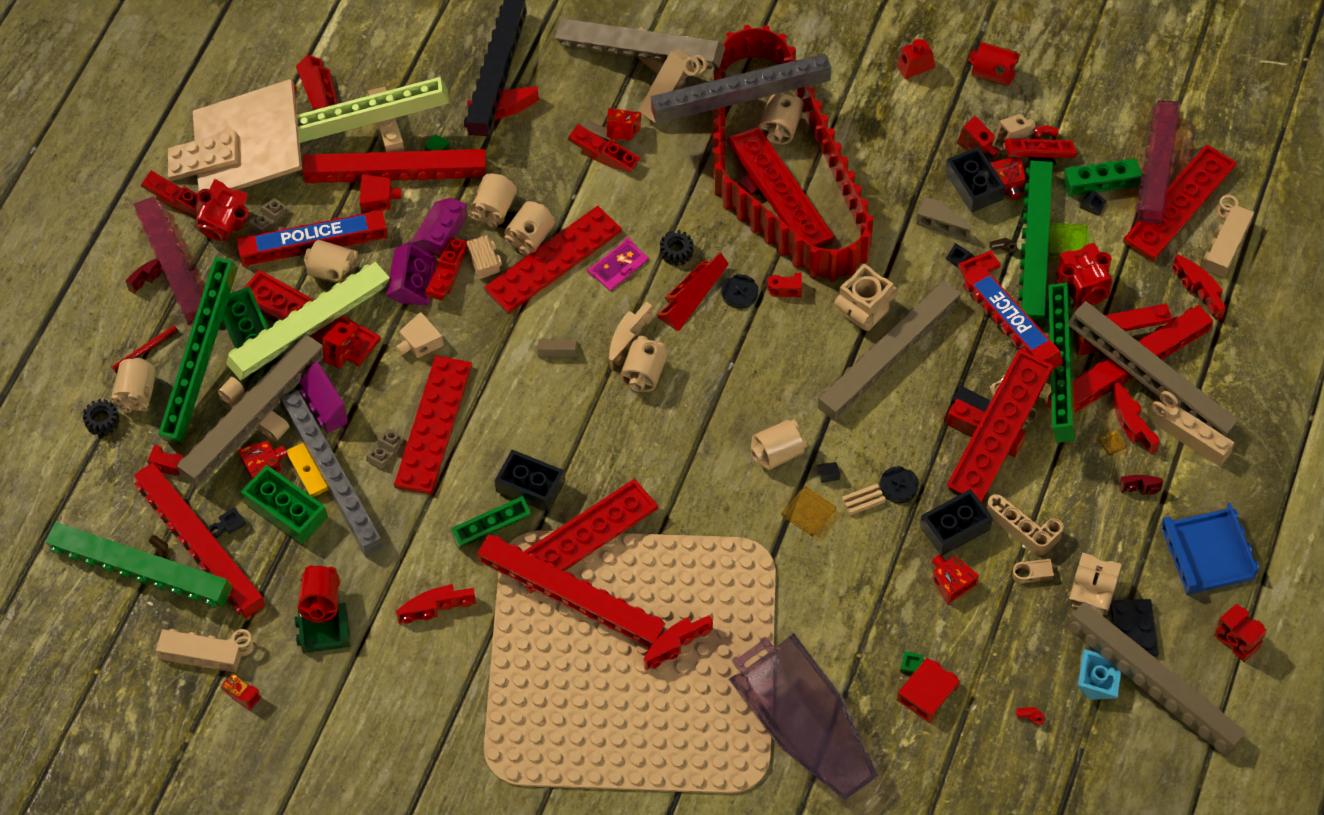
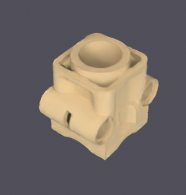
[834,264,898,331]
[1068,553,1122,616]

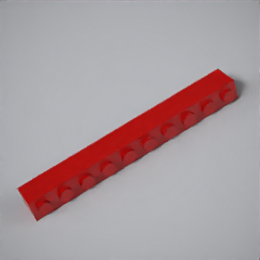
[303,149,487,184]
[1047,305,1214,413]
[133,462,265,619]
[477,534,665,648]

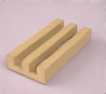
[842,483,886,515]

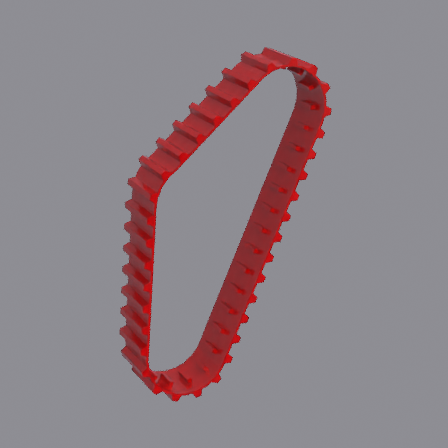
[713,24,873,282]

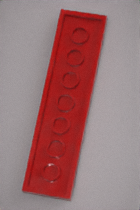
[727,127,834,247]
[1123,144,1237,262]
[484,205,622,314]
[244,270,381,367]
[946,349,1054,503]
[394,355,472,495]
[523,478,658,594]

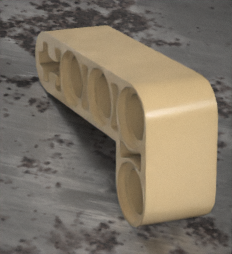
[218,377,290,441]
[987,495,1063,556]

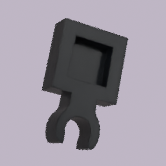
[209,507,246,538]

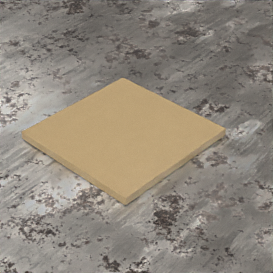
[193,79,302,191]

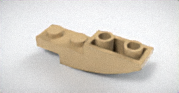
[609,302,653,370]

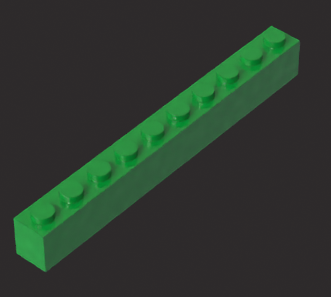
[1018,161,1053,326]
[158,257,238,445]
[1048,283,1075,443]
[45,522,233,608]

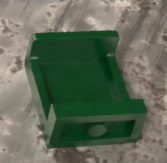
[295,603,351,653]

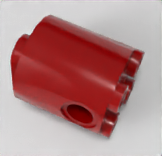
[968,42,1020,86]
[297,565,341,622]

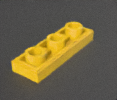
[286,443,328,497]

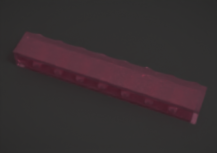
[1136,100,1180,223]
[134,196,203,325]

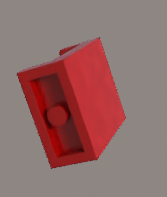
[897,658,960,724]

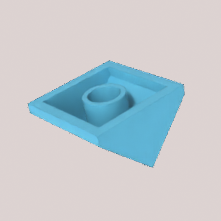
[1078,649,1121,700]

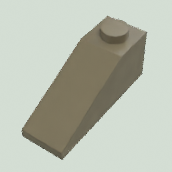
[916,197,971,240]

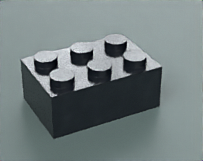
[945,147,1005,213]
[495,450,565,513]
[920,489,993,556]

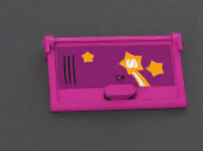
[587,237,649,291]

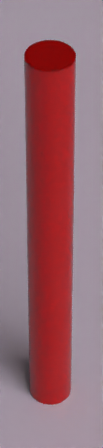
[111,325,178,373]

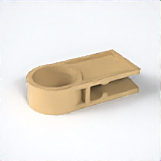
[1012,559,1054,584]

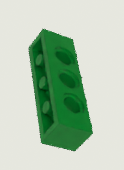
[1063,158,1142,197]
[450,496,531,549]

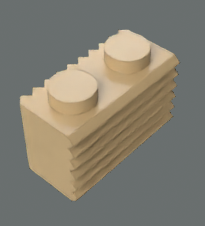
[467,235,502,279]

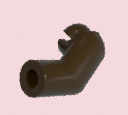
[989,238,1017,253]
[149,535,168,559]

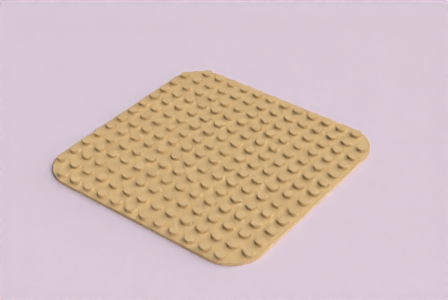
[484,531,776,794]

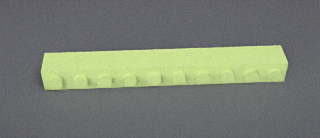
[297,77,449,143]
[226,262,390,381]

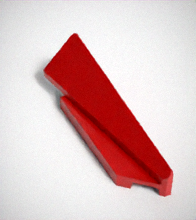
[296,55,338,111]
[657,253,729,331]

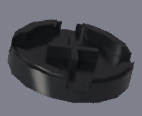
[721,274,758,309]
[879,466,919,503]

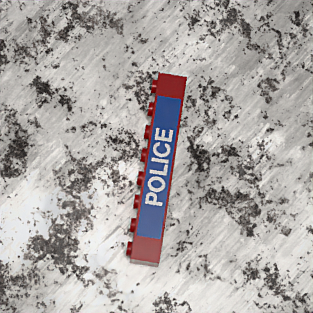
[237,210,388,267]
[963,264,1063,369]

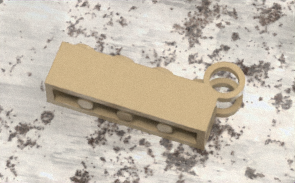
[639,49,707,123]
[1203,195,1254,278]
[1151,391,1234,467]
[156,629,254,673]

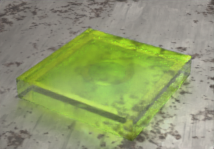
[1049,223,1088,257]

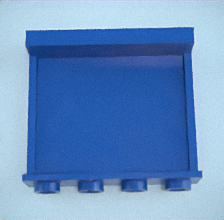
[1160,502,1259,595]

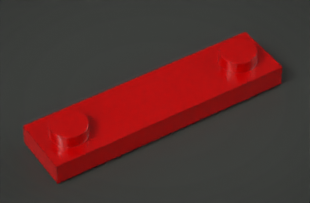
[1004,138,1077,158]
[1105,303,1173,331]

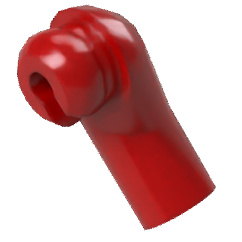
[1032,125,1059,139]
[1016,707,1045,725]

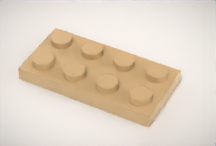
[168,130,238,181]

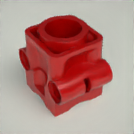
[194,179,248,242]
[1056,242,1113,308]

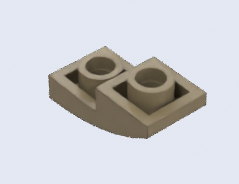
[248,198,288,234]
[366,429,405,469]

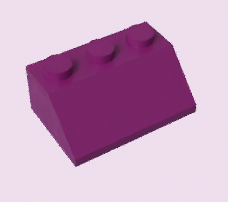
[411,198,468,257]
[386,241,437,306]
[299,361,348,433]

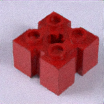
[1214,603,1267,662]

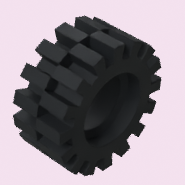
[660,230,693,266]
[83,399,120,436]

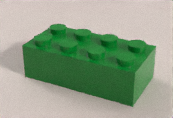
[222,286,280,363]
[241,465,328,545]

